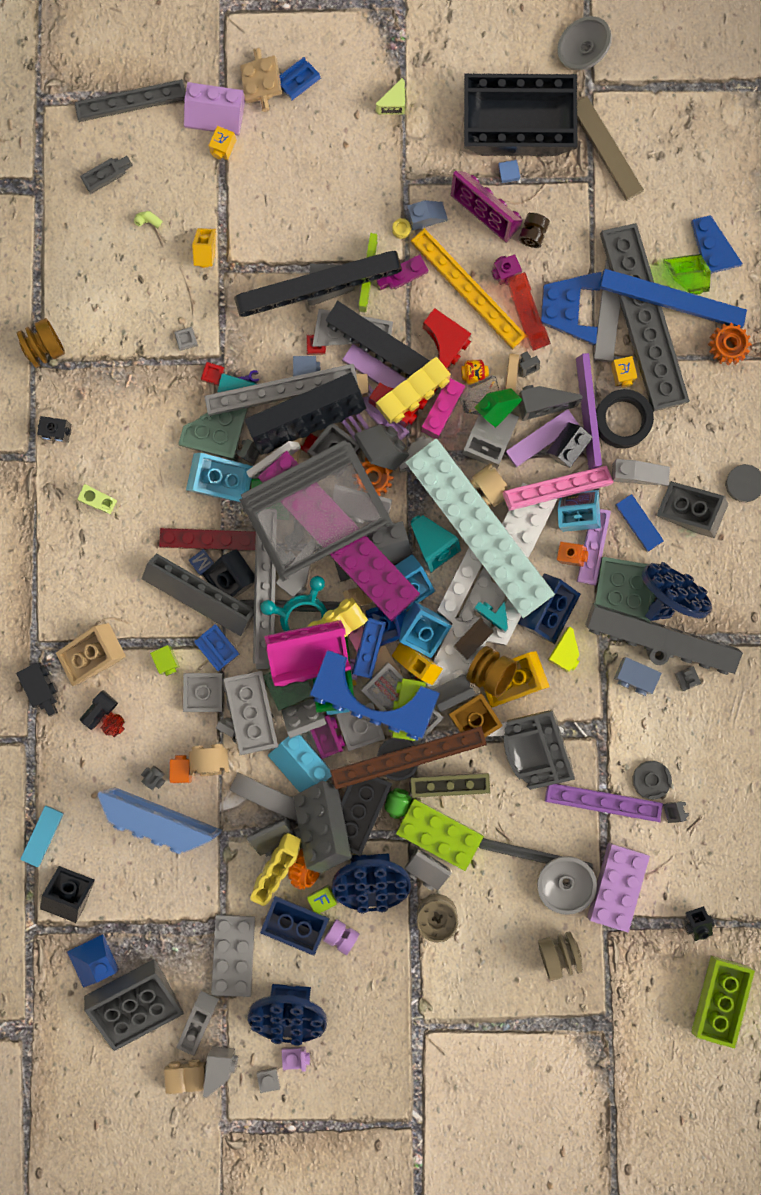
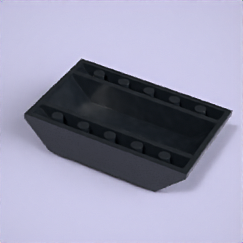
[464,73,578,156]

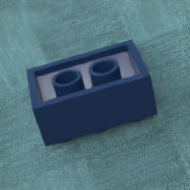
[518,573,581,645]
[260,896,330,956]

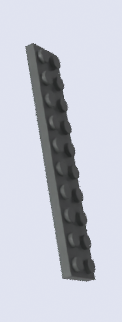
[600,223,690,412]

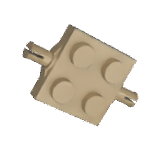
[240,48,282,112]

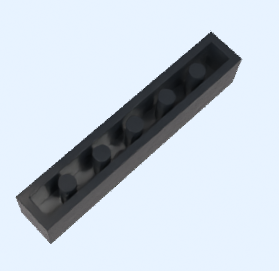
[325,300,430,379]

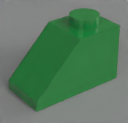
[474,388,522,428]

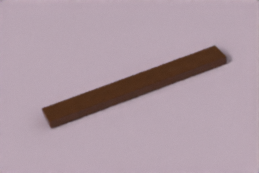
[330,726,487,790]

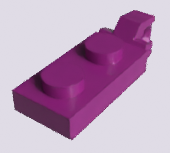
[377,255,429,291]

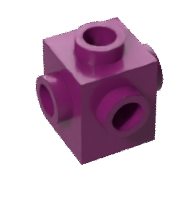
[491,254,522,285]

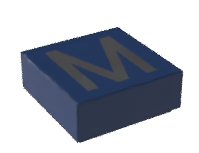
[189,549,214,576]

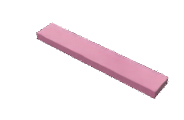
[503,465,613,511]

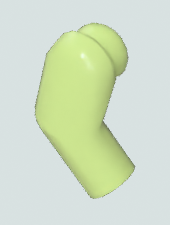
[134,211,163,229]

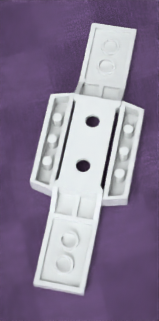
[423,483,557,706]

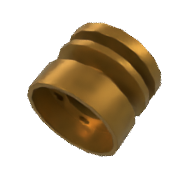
[16,318,65,368]
[467,646,517,698]

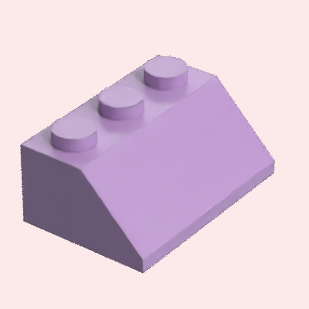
[184,82,245,136]

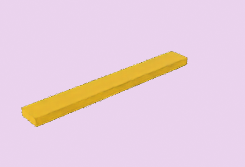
[411,228,527,350]

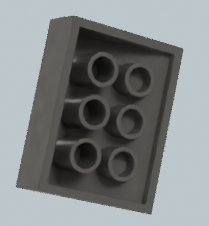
[84,959,184,1051]

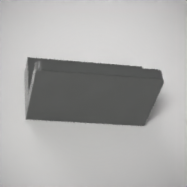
[432,674,476,712]

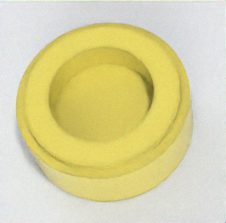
[392,218,411,239]

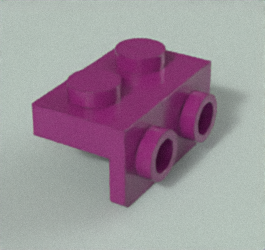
[310,715,346,759]

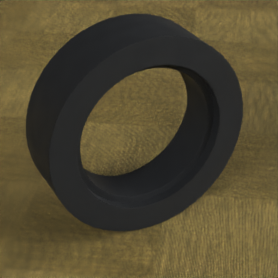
[596,389,654,449]

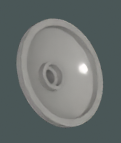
[557,16,612,70]
[537,856,597,915]

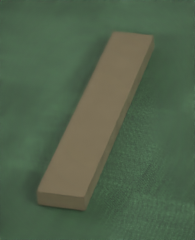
[577,96,644,201]

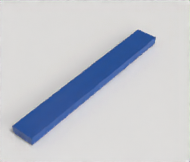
[599,269,747,329]

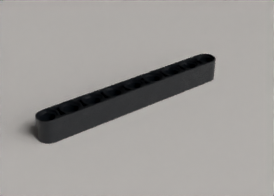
[234,251,402,317]

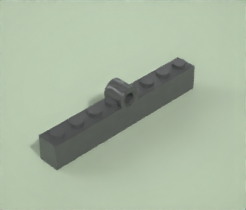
[585,603,743,675]

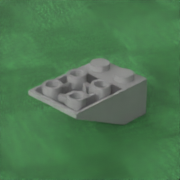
[463,413,519,469]

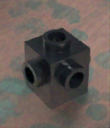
[684,906,715,941]

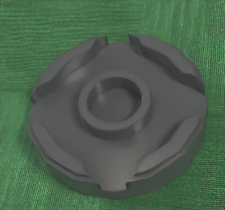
[726,464,761,503]
[632,761,672,799]

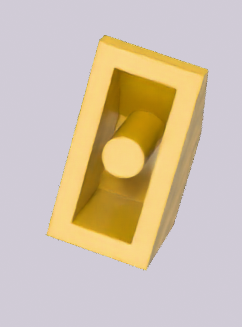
[192,228,216,268]

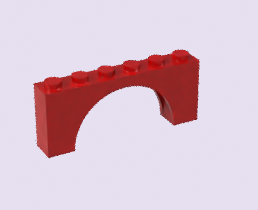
[368,308,472,428]

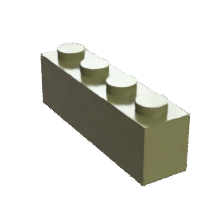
[410,773,490,798]

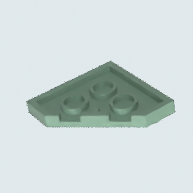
[178,408,248,460]

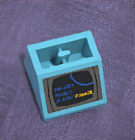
[558,490,601,532]

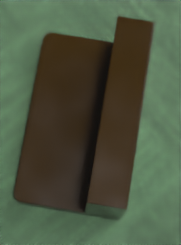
[453,618,494,660]

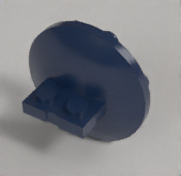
[642,562,712,621]
[332,853,411,913]
[247,984,327,1046]

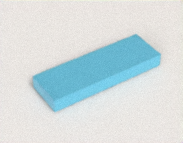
[20,805,64,868]

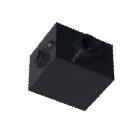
[37,416,72,443]

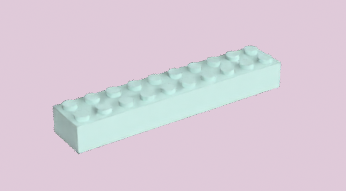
[405,438,555,618]

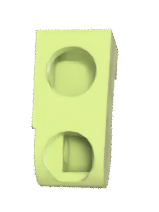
[77,484,117,514]

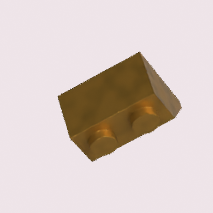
[448,693,503,737]

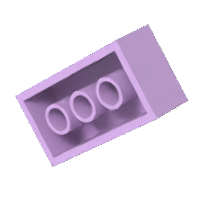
[587,842,650,933]

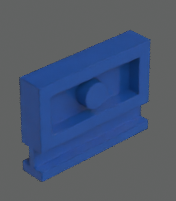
[279,57,321,100]
[194,624,240,672]

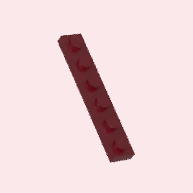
[159,528,256,551]

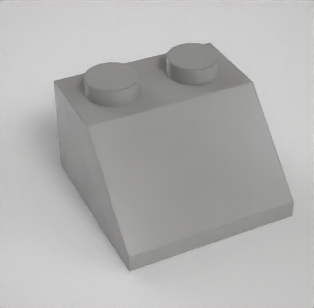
[405,848,452,890]
[203,1046,238,1098]

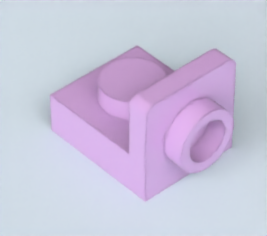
[282,1046,310,1071]

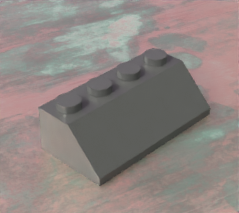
[334,521,412,582]

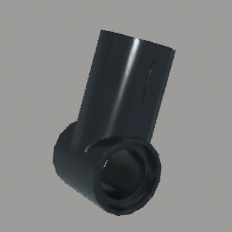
[79,690,118,730]

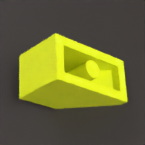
[548,627,579,672]

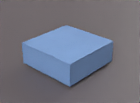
[498,160,520,183]

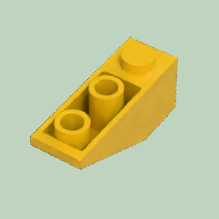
[392,643,443,685]

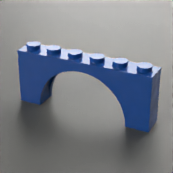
[310,650,440,740]

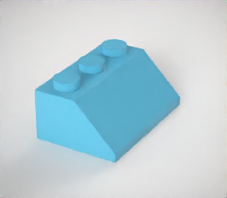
[268,734,331,792]

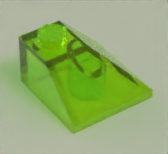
[663,254,711,294]

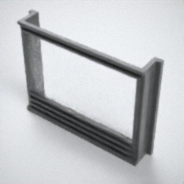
[240,440,393,582]

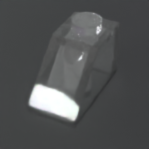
[460,375,499,415]

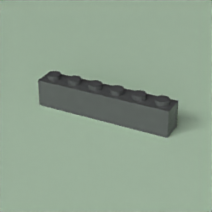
[142,553,254,636]

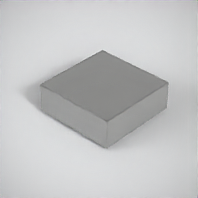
[174,327,198,351]

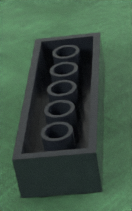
[244,372,367,455]

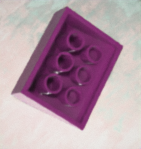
[450,171,523,243]

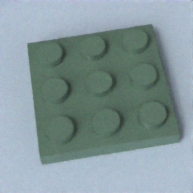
[594,557,655,621]

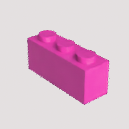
[421,378,465,439]

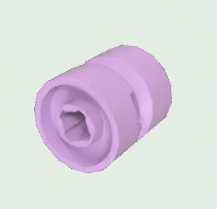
[323,919,360,956]

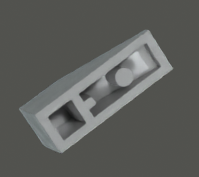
[612,459,670,486]
[276,538,316,597]
[176,991,219,1056]

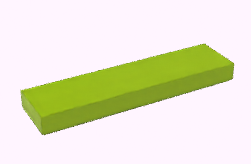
[359,233,378,312]

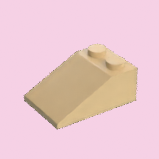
[56,623,126,686]

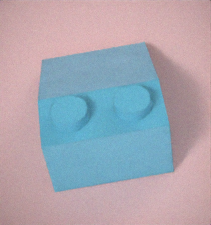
[186,453,253,503]

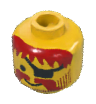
[461,359,489,385]

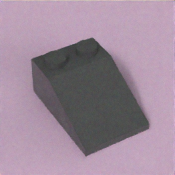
[518,385,583,421]
[657,481,728,539]
[247,817,296,857]

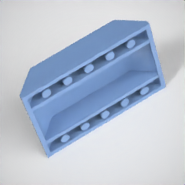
[97,787,222,854]

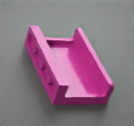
[264,620,351,686]

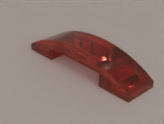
[507,272,551,351]

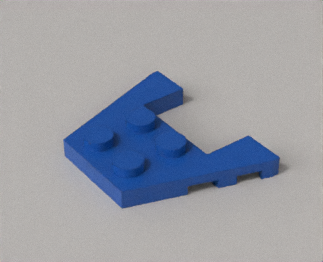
[541,272,602,346]

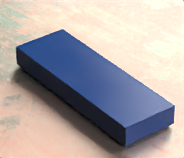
[615,494,664,552]
[352,618,386,679]

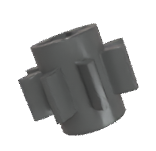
[141,766,165,790]

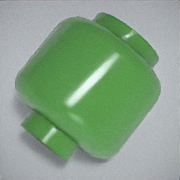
[384,788,412,819]

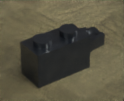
[16,663,58,717]

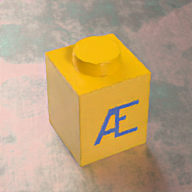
[209,126,236,160]
[611,356,637,388]

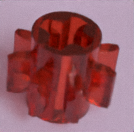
[100,712,125,738]

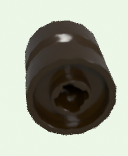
[518,213,550,248]

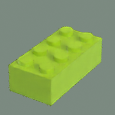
[396,798,484,872]
[691,956,755,1049]

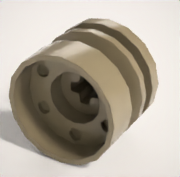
[417,894,458,943]
[538,931,583,982]

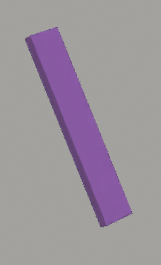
[576,353,602,470]
[545,784,663,822]

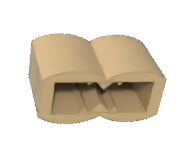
[164,1059,206,1094]

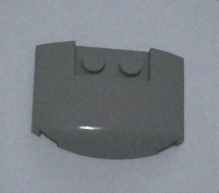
[504,710,575,790]

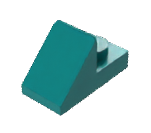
[474,601,508,633]

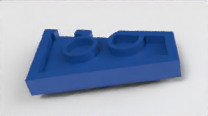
[691,215,743,275]

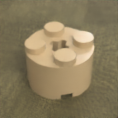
[470,463,508,507]
[189,744,229,776]

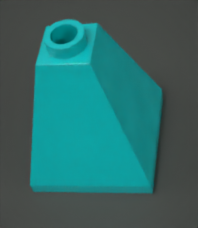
[411,515,461,573]

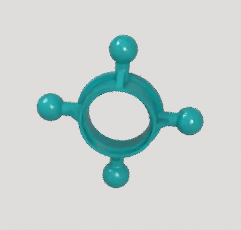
[260,576,327,632]

